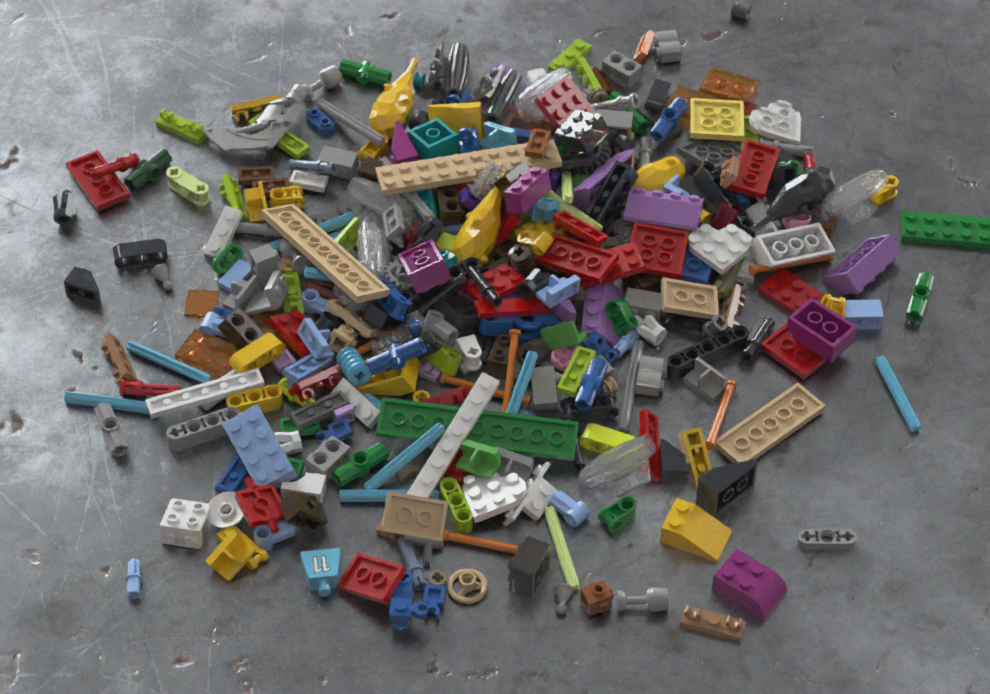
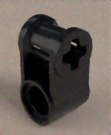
[315,311,346,332]

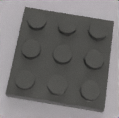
[676,139,742,172]

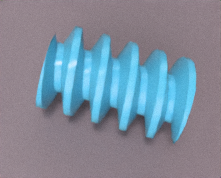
[336,346,372,386]

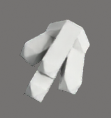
[631,315,667,346]
[274,431,302,455]

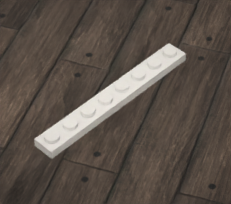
[407,372,500,498]

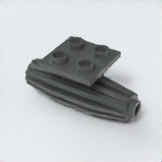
[427,42,470,99]
[471,64,523,125]

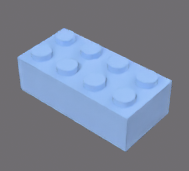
[222,404,298,489]

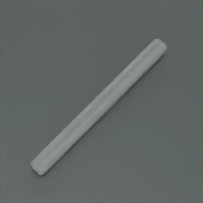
[316,99,386,146]
[379,157,433,222]
[618,340,644,432]

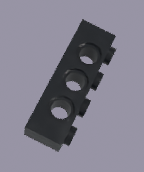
[585,160,638,234]

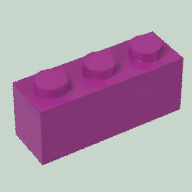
[504,166,551,214]

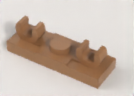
[719,284,746,333]
[100,332,138,385]
[680,605,746,642]

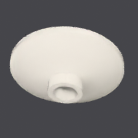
[207,492,244,528]

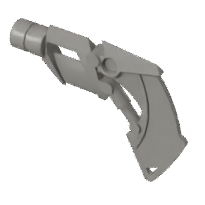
[203,85,307,152]

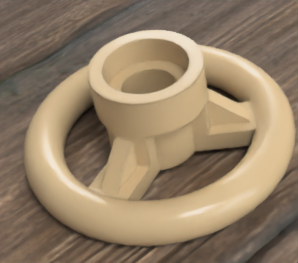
[447,569,488,604]

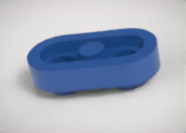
[306,108,335,135]
[406,317,422,340]

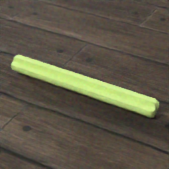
[560,170,574,204]
[544,506,580,591]

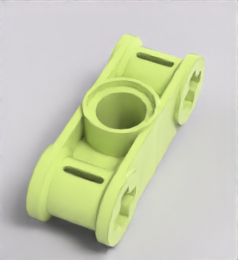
[166,166,210,207]

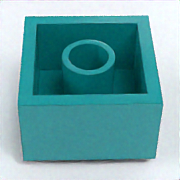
[408,118,459,160]

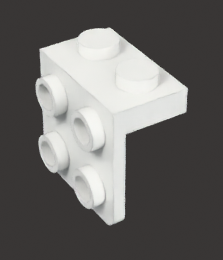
[160,499,210,549]

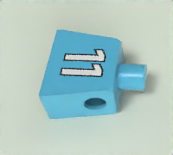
[301,548,341,597]

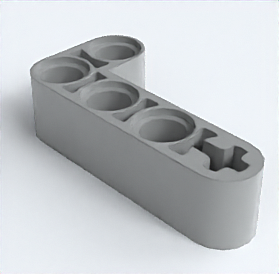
[166,407,241,452]

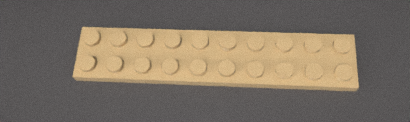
[375,139,562,196]
[261,204,390,303]

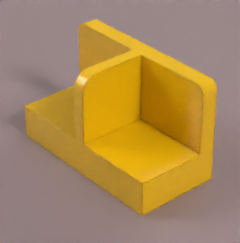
[244,181,267,224]
[205,530,256,581]

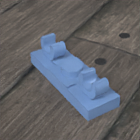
[282,354,333,388]

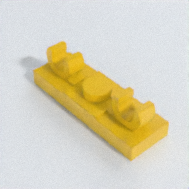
[229,94,283,123]

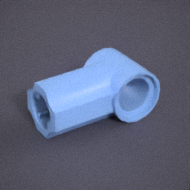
[302,289,331,315]
[199,312,226,337]
[549,490,591,528]
[253,520,295,551]

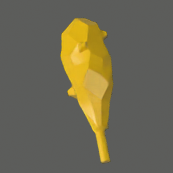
[369,58,419,140]
[621,156,686,207]
[453,170,507,267]

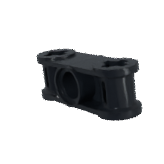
[560,393,619,422]

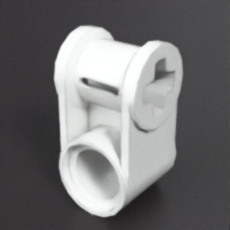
[454,334,482,371]

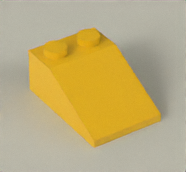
[428,102,484,142]
[354,357,420,396]
[660,498,732,563]

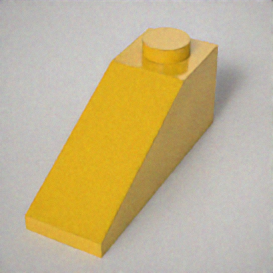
[677,427,712,489]

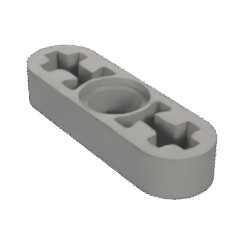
[797,529,857,550]

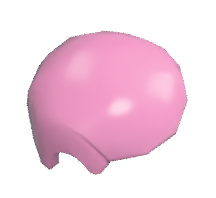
[782,214,811,229]
[551,346,577,372]

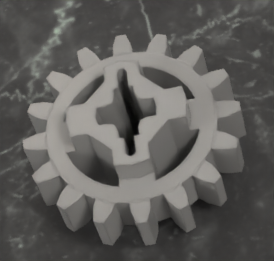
[381,260,412,290]

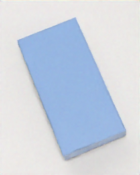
[218,259,251,293]

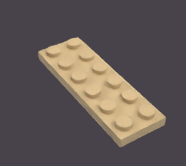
[715,383,826,463]

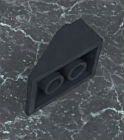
[696,459,758,517]

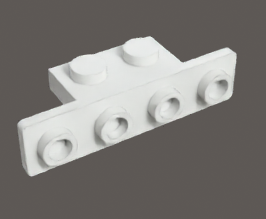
[746,196,783,236]
[502,461,557,526]

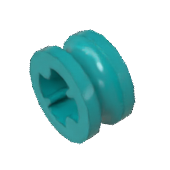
[413,72,426,89]

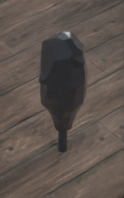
[751,166,836,232]

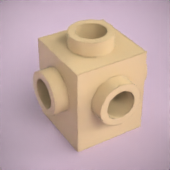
[328,324,359,353]

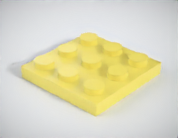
[690,98,744,141]

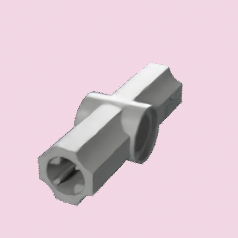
[94,402,129,457]

